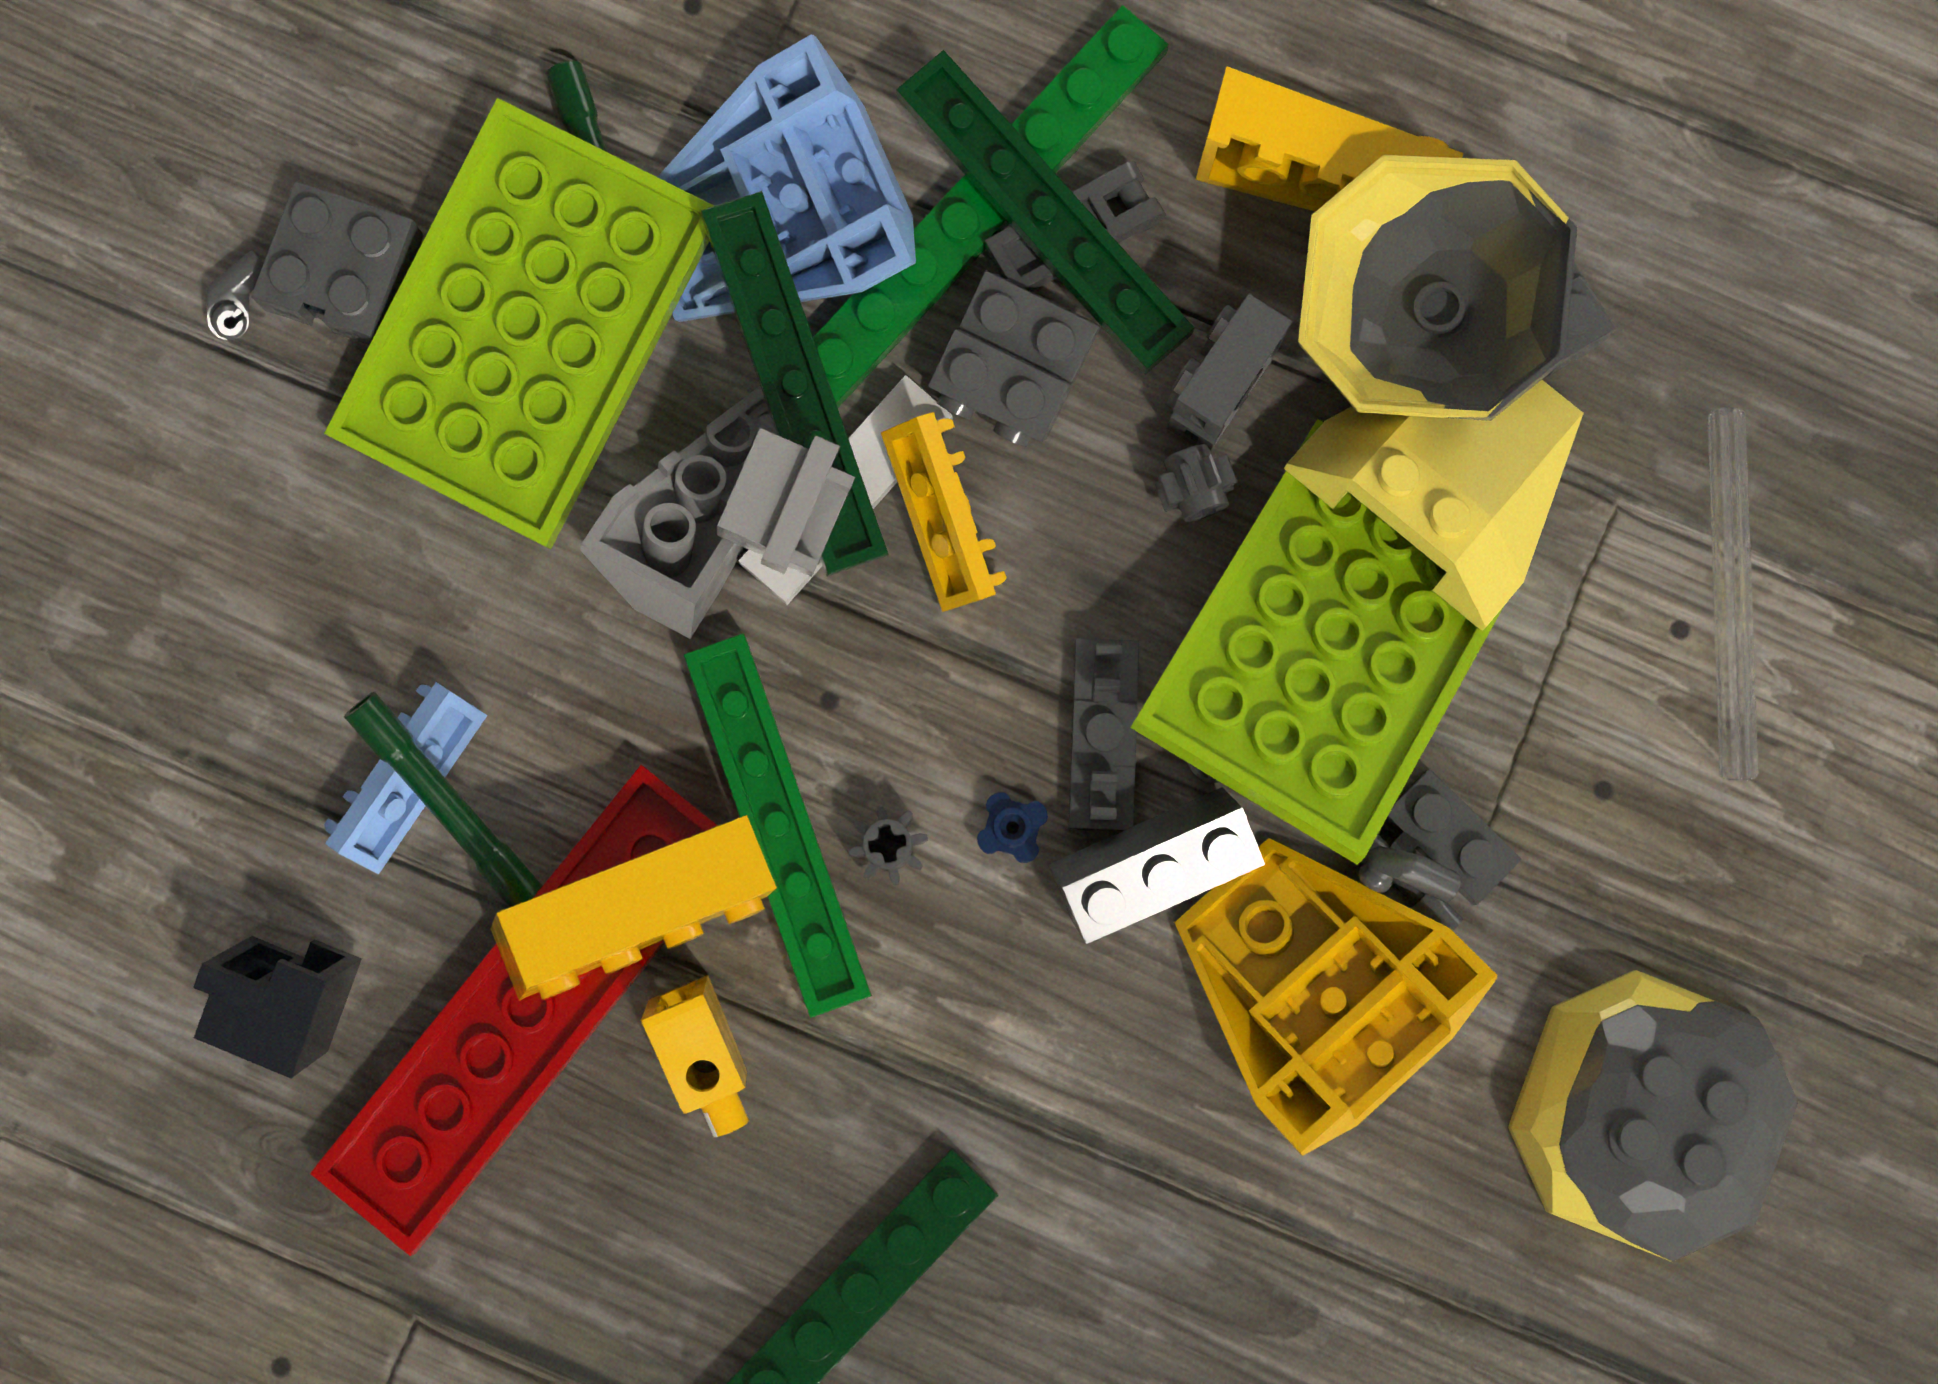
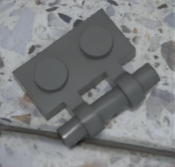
[1368,769,1522,931]

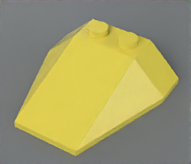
[1284,380,1583,631]

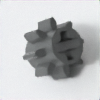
[1155,444,1238,522]
[848,805,928,886]

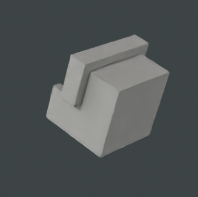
[717,428,855,577]

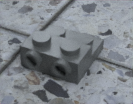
[928,271,1101,447]

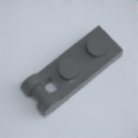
[985,161,1166,291]

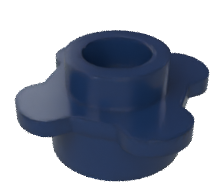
[977,792,1048,863]

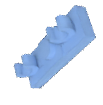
[324,682,487,874]

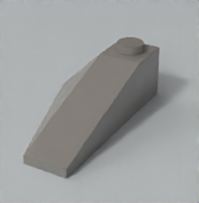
[580,386,777,639]

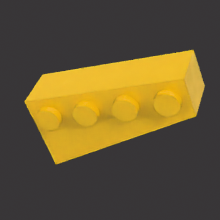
[1195,66,1464,212]
[490,815,777,1000]

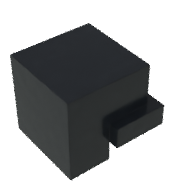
[193,936,362,1078]

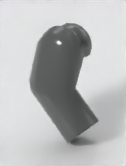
[207,250,264,340]
[1358,846,1461,902]

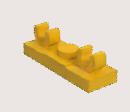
[881,412,1007,612]

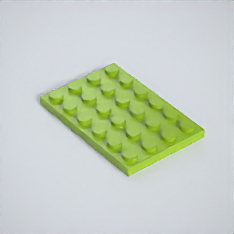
[324,98,714,549]
[1130,419,1504,865]

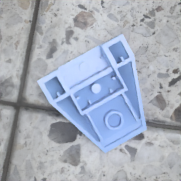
[658,34,916,322]

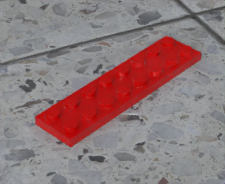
[310,765,718,1256]

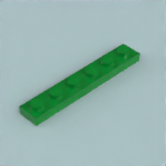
[684,633,872,1018]

